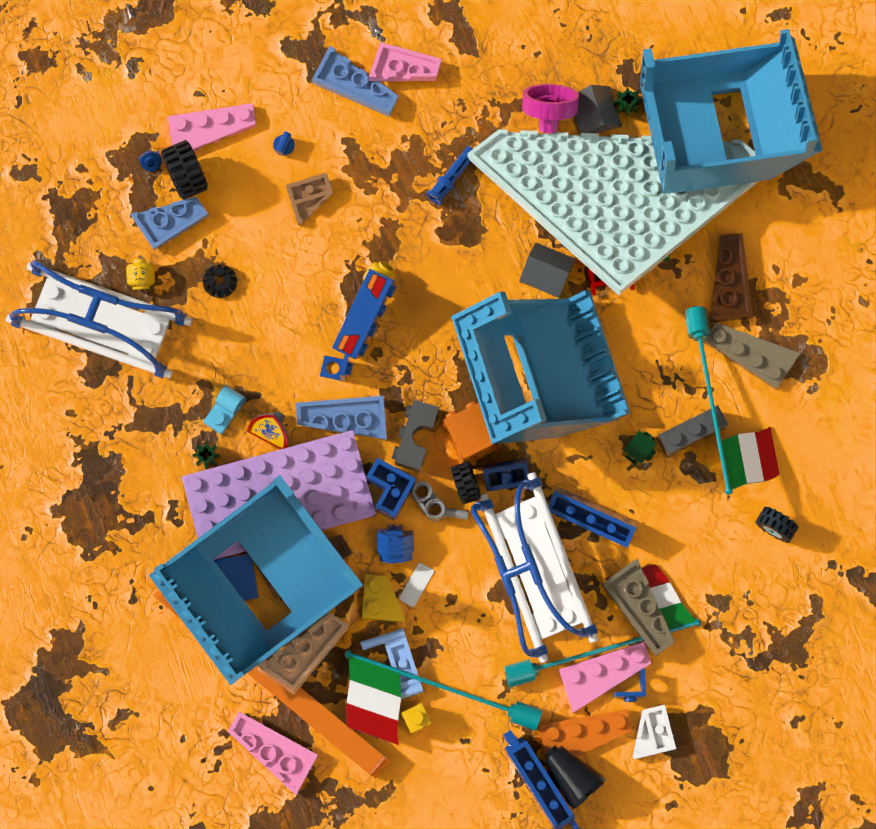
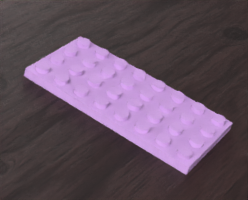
[182,430,376,560]

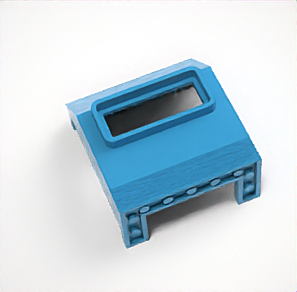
[640,29,823,194]
[451,290,630,444]
[149,475,363,685]

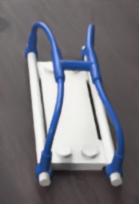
[6,260,193,379]
[471,472,599,663]

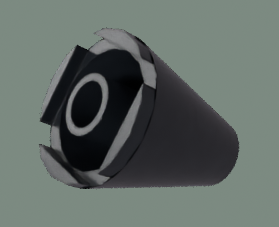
[545,745,606,809]

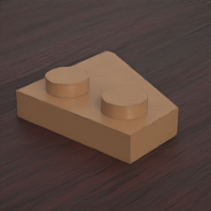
[286,172,333,225]

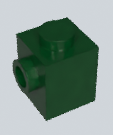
[621,430,657,468]

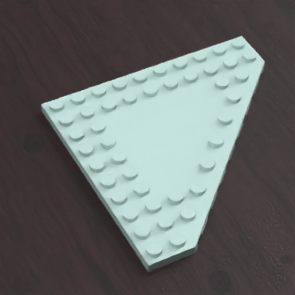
[468,129,757,295]

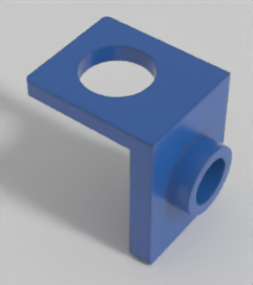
[320,354,353,382]
[614,669,646,702]

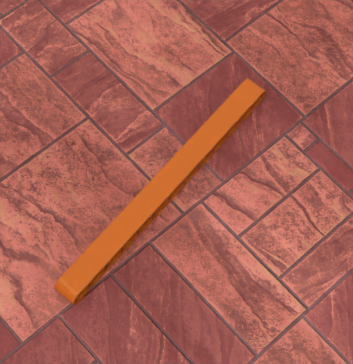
[153,589,390,779]

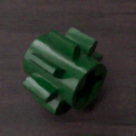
[614,88,641,116]
[192,441,221,470]

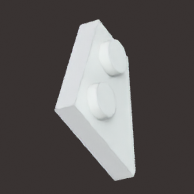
[633,705,676,760]

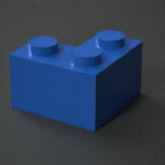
[366,458,416,521]

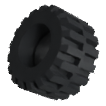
[161,140,208,200]

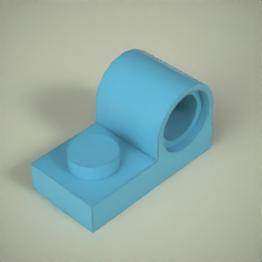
[203,385,247,435]

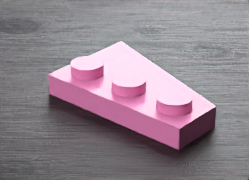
[368,42,442,81]

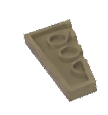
[703,323,801,390]
[602,558,674,657]

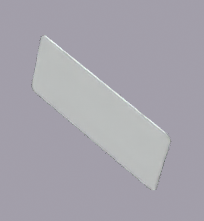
[399,563,434,607]

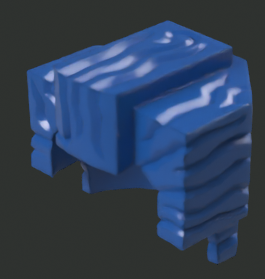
[377,524,414,563]

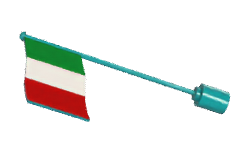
[684,306,780,495]
[503,564,701,688]
[345,650,543,745]

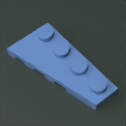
[312,46,399,117]
[296,396,387,440]

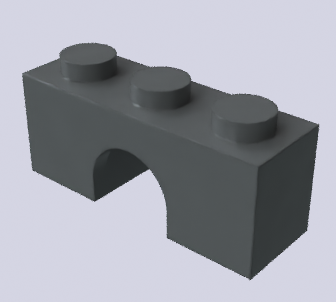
[392,400,439,473]
[657,405,728,458]

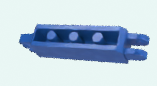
[503,730,580,829]

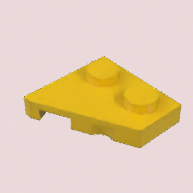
[362,574,405,623]

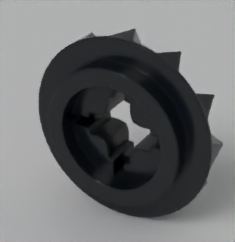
[203,264,237,298]

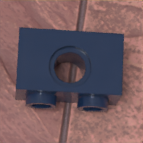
[483,458,529,492]

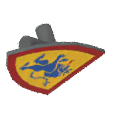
[247,412,289,450]

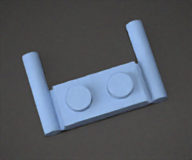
[360,628,423,699]

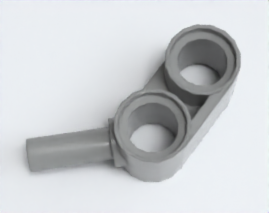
[412,481,468,522]

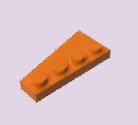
[539,709,632,770]

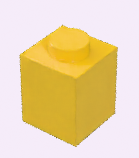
[401,703,431,735]

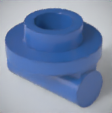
[273,131,295,156]
[138,151,162,172]

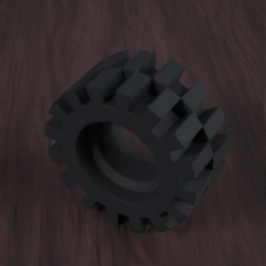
[451,461,481,504]

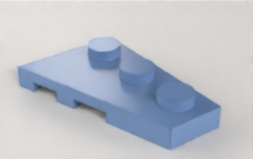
[130,197,209,251]

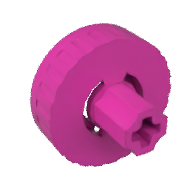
[522,84,579,134]

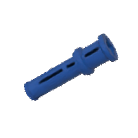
[426,146,473,205]

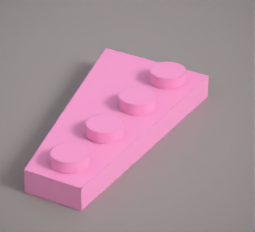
[168,103,256,151]
[559,642,651,712]
[228,712,318,795]

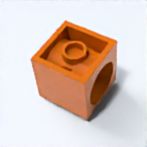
[443,400,503,463]

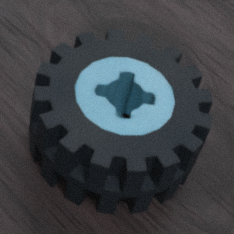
[755,506,799,543]

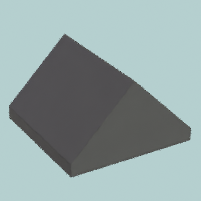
[574,85,622,135]
[519,243,575,298]

